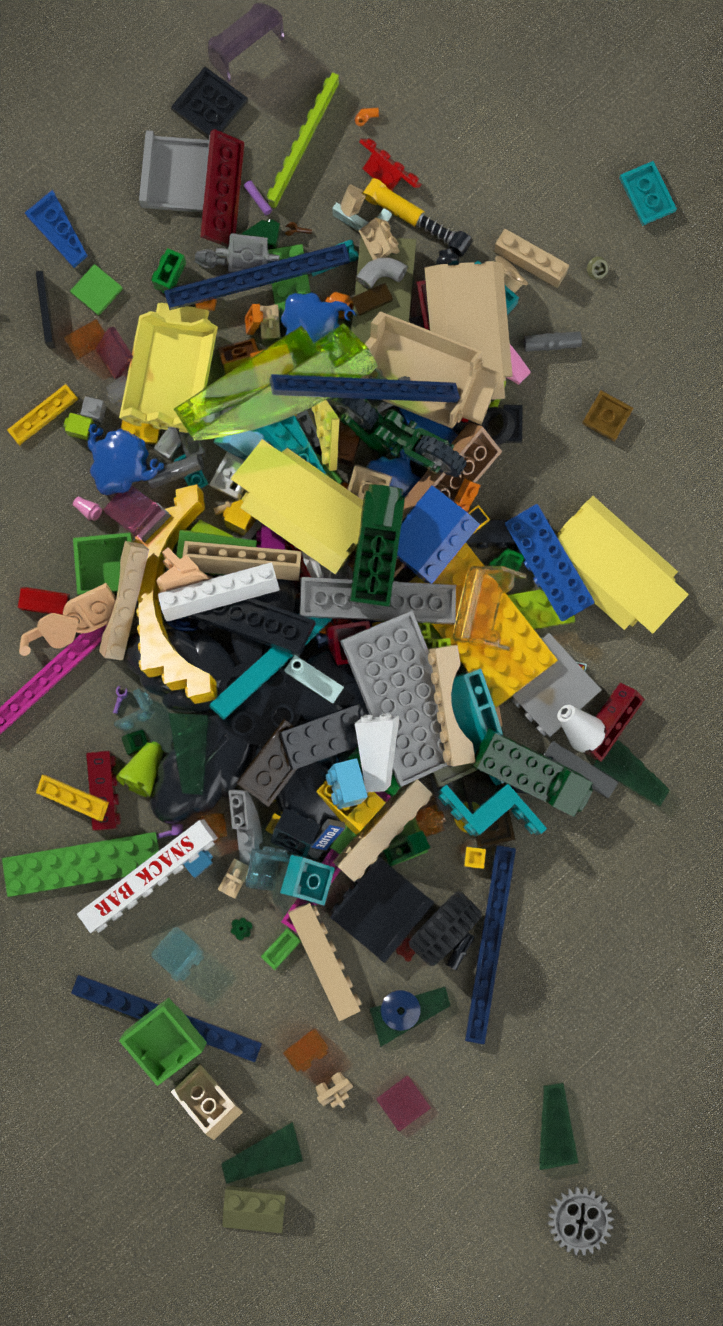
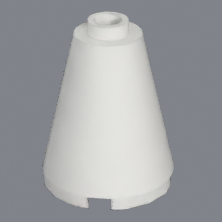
[557,705,605,753]

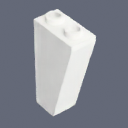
[355,713,399,792]

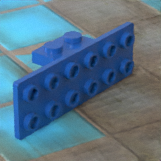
[505,504,595,621]

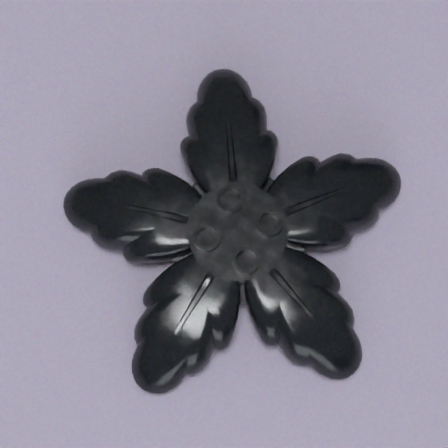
[124,577,364,829]

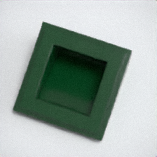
[122,729,148,755]

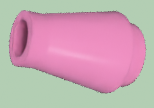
[73,496,102,521]

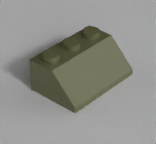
[223,1186,286,1233]

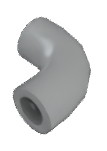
[356,258,408,289]

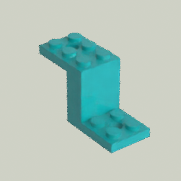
[437,784,547,836]

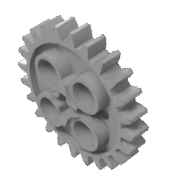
[548,1187,614,1255]

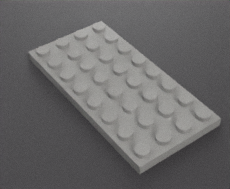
[340,611,458,787]

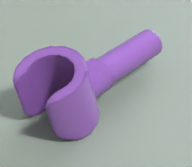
[113,686,128,714]
[157,824,183,839]

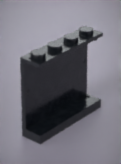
[330,857,434,963]

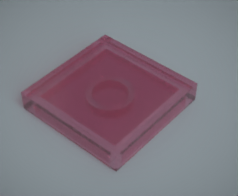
[95,326,133,379]
[376,1075,431,1132]

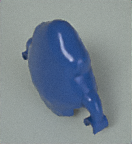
[281,293,357,362]
[88,424,164,496]
[366,447,421,496]

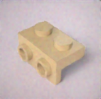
[359,218,400,260]

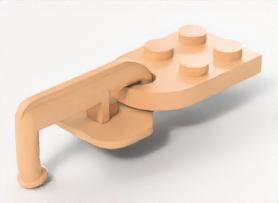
[19,583,116,656]

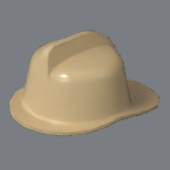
[495,256,528,293]

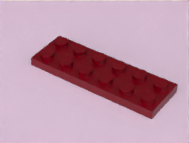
[200,129,244,247]

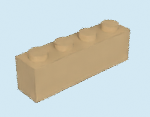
[494,229,569,288]

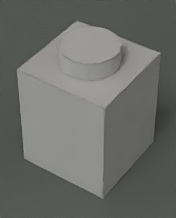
[80,396,106,425]

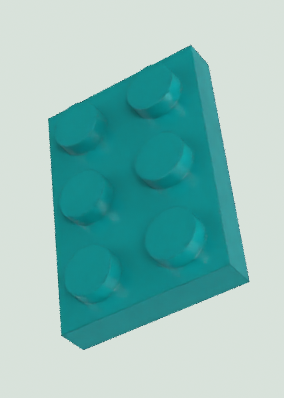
[619,161,677,226]

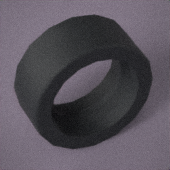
[477,407,515,445]

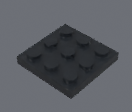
[171,66,248,138]

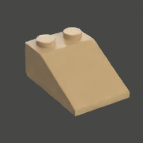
[171,1064,243,1140]

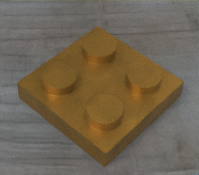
[582,390,634,442]

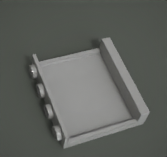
[139,130,210,212]
[510,633,602,737]

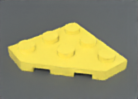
[311,397,339,471]

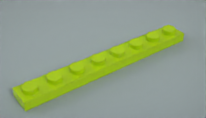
[267,72,339,209]

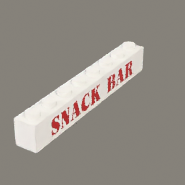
[77,819,217,933]

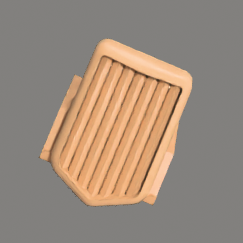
[157,548,210,593]

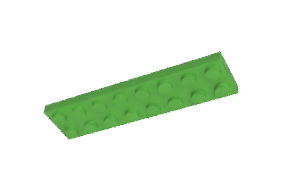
[2,832,159,897]

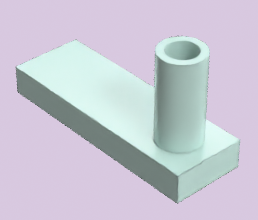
[332,202,392,232]
[284,655,344,704]

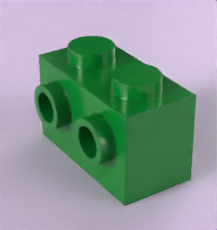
[151,248,186,293]

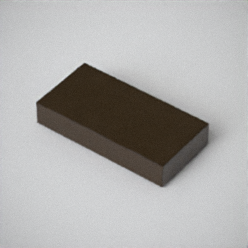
[351,283,393,316]

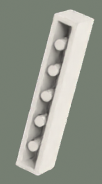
[158,562,280,622]

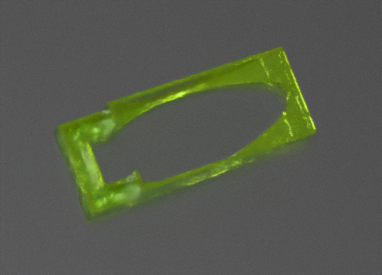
[174,323,378,441]

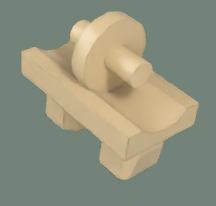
[260,304,281,340]
[218,858,252,899]
[315,1072,353,1108]

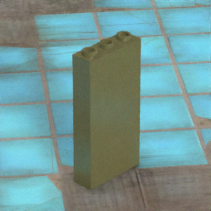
[350,236,417,351]

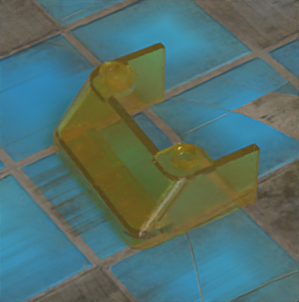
[453,566,527,651]

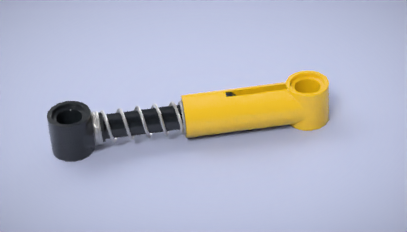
[362,178,473,257]

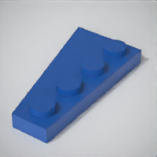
[25,190,88,268]

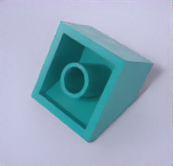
[280,855,335,906]

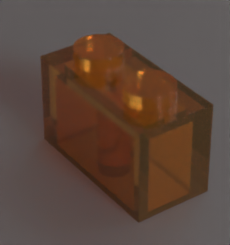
[64,319,109,360]
[283,1027,329,1072]

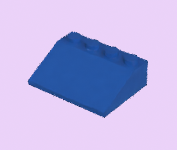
[397,485,480,584]

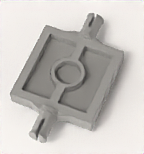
[216,234,280,272]

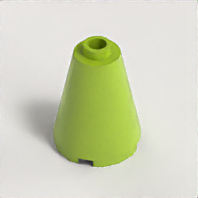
[116,741,164,797]

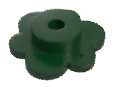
[231,917,253,940]

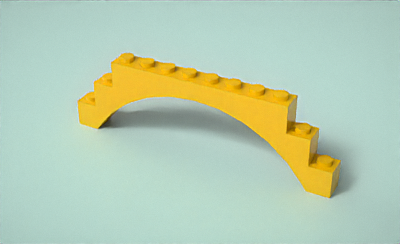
[133,484,217,704]

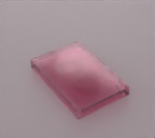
[102,485,161,537]

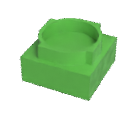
[73,533,134,596]
[119,998,207,1086]

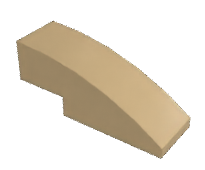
[340,184,366,217]

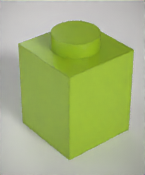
[64,413,95,441]

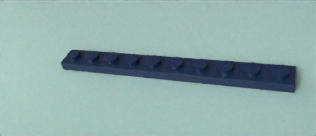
[164,243,350,310]
[270,374,460,403]
[465,845,516,1044]
[71,975,262,1062]

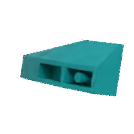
[237,391,326,474]
[451,669,504,785]

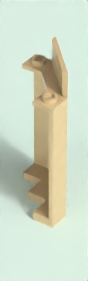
[425,261,513,400]
[352,312,501,428]

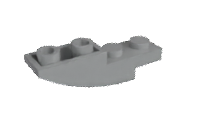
[229,790,263,865]

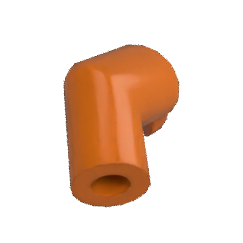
[355,108,379,126]

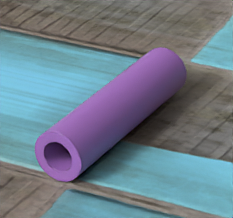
[244,180,272,215]

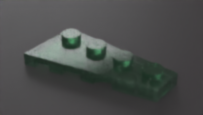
[168,713,208,795]
[593,739,670,807]
[370,986,451,1047]
[539,1082,579,1170]
[221,1121,303,1184]

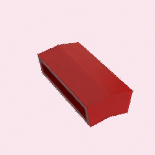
[17,587,70,615]

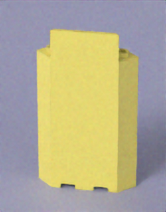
[119,303,218,433]
[231,439,363,574]
[556,496,689,634]

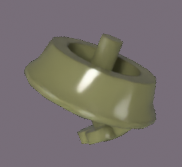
[587,257,608,280]

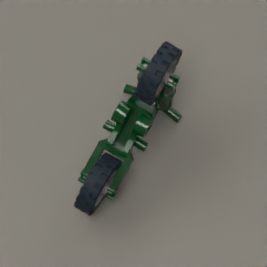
[328,398,467,477]

